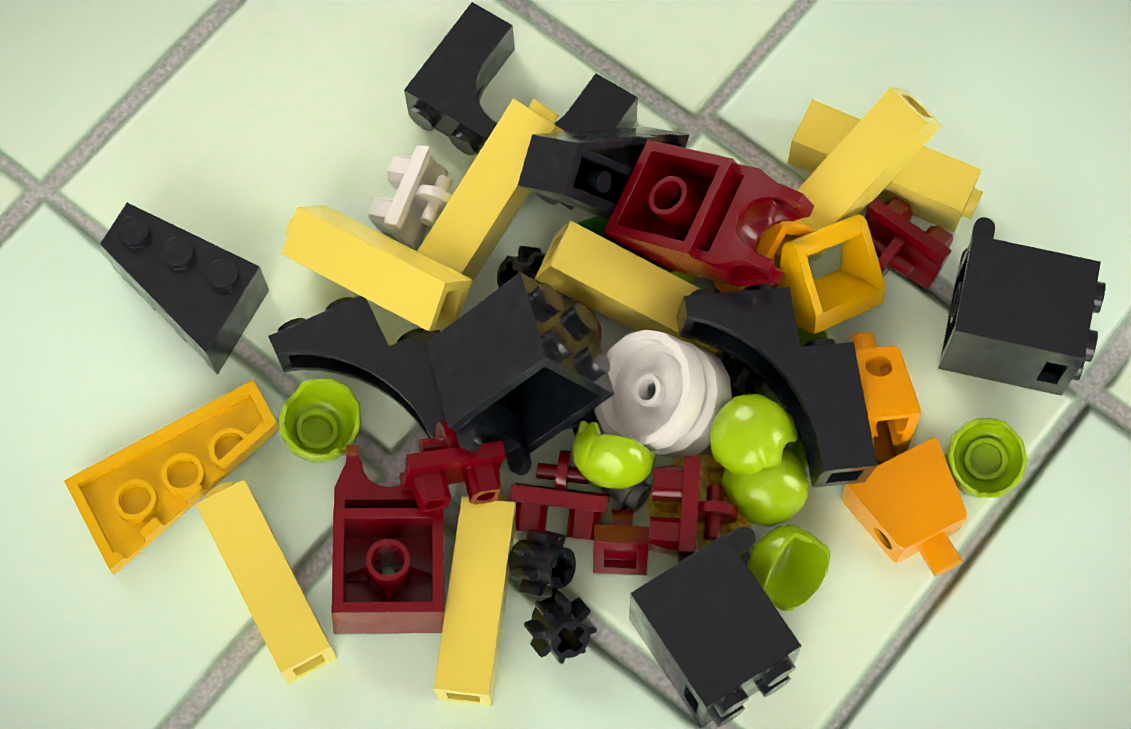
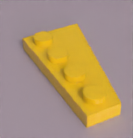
[64,380,280,575]

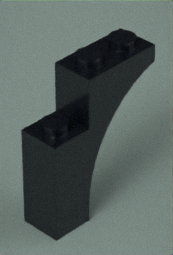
[676,283,877,488]
[268,296,446,438]

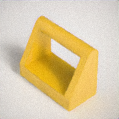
[778,214,886,334]

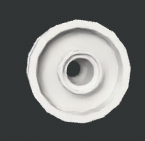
[594,330,732,459]

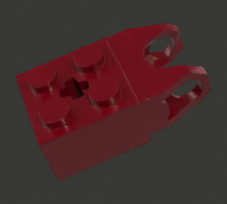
[604,140,814,287]
[331,445,444,634]

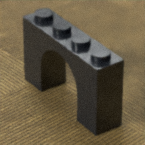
[404,2,638,210]

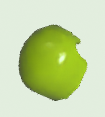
[279,378,361,463]
[710,394,798,475]
[944,418,1028,498]
[572,421,656,489]
[722,447,810,528]
[747,524,831,612]

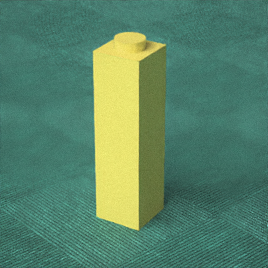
[797,87,943,261]
[417,98,565,287]
[787,99,984,233]
[282,206,472,331]
[535,220,723,354]
[196,479,337,684]
[433,494,516,706]

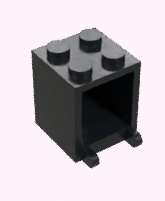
[938,217,1106,396]
[426,272,615,476]
[629,526,802,728]

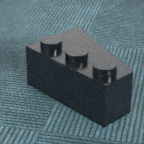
[518,127,690,219]
[100,202,269,375]

